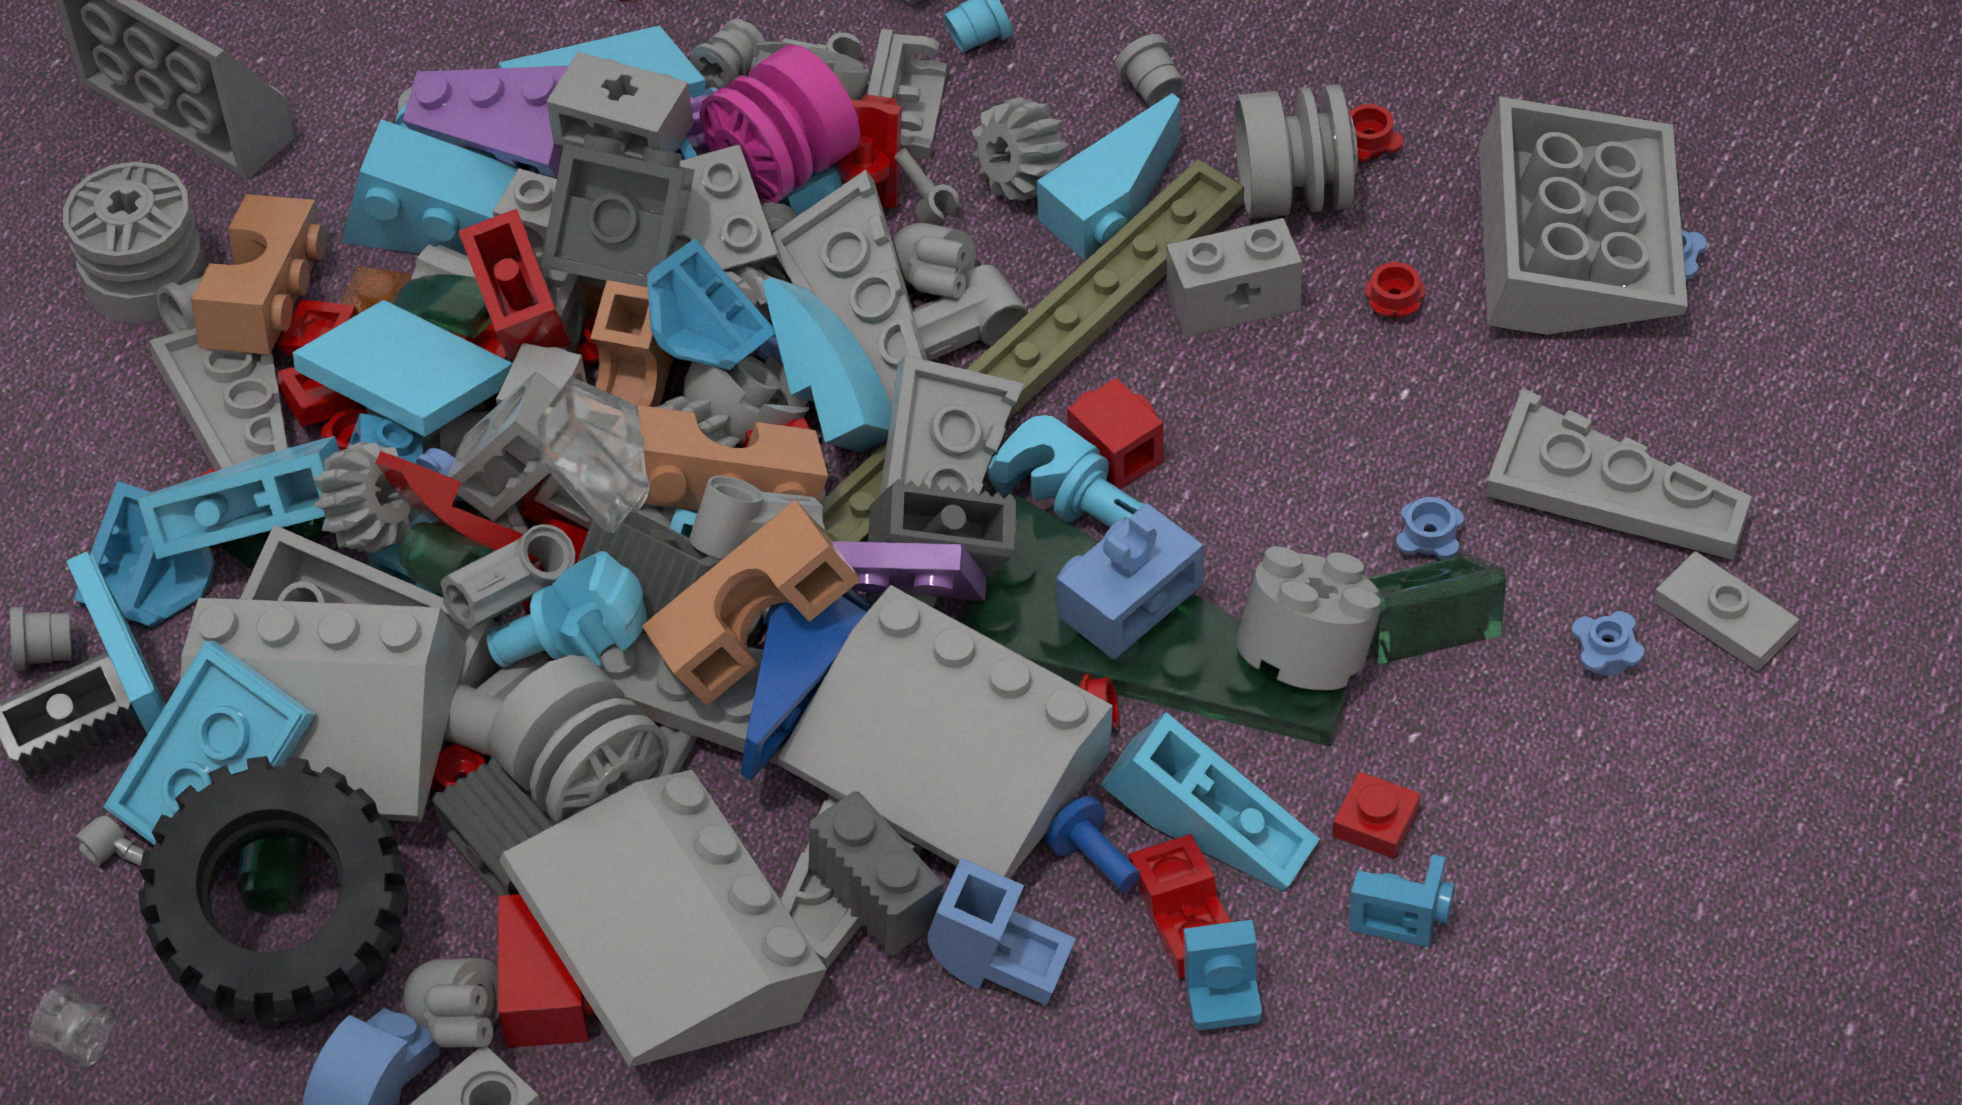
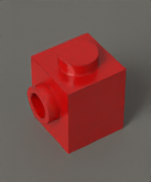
[1067,378,1164,489]

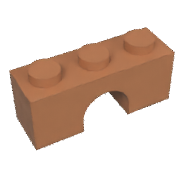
[191,194,327,355]
[573,280,673,470]
[617,404,828,511]
[642,499,861,706]

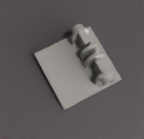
[673,144,778,271]

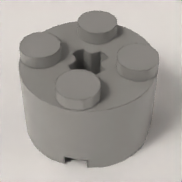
[1236,546,1383,690]

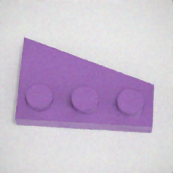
[403,66,568,178]
[833,541,987,601]

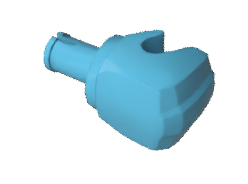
[987,415,1145,528]
[486,551,647,667]

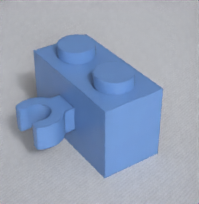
[1056,503,1204,660]

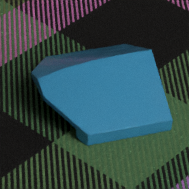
[647,238,775,370]
[73,481,216,628]

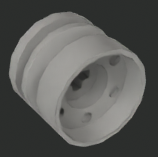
[1234,84,1358,219]
[63,161,207,324]
[487,655,669,824]

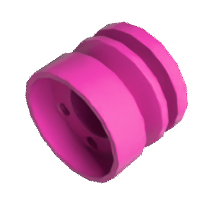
[699,44,861,204]

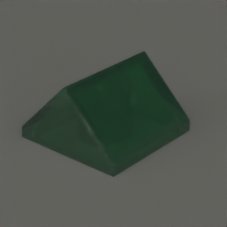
[1367,554,1507,665]

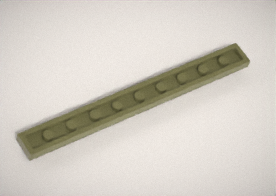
[819,159,1244,542]

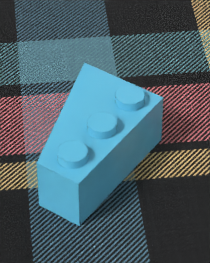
[341,119,520,256]

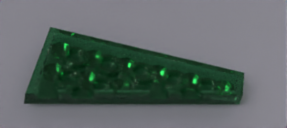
[963,495,1349,747]

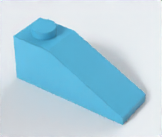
[1037,93,1180,261]
[137,436,339,559]
[1100,712,1320,891]

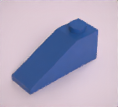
[740,596,867,781]

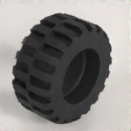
[138,756,409,1030]

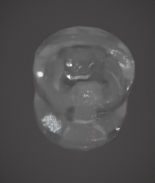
[29,984,116,1070]

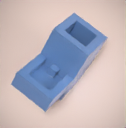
[928,858,1076,1006]
[302,1008,440,1105]

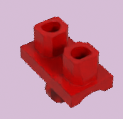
[837,94,902,209]

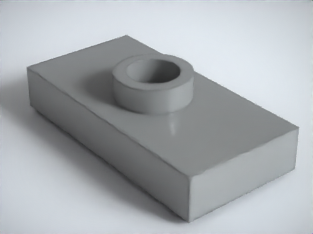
[1654,551,1800,672]

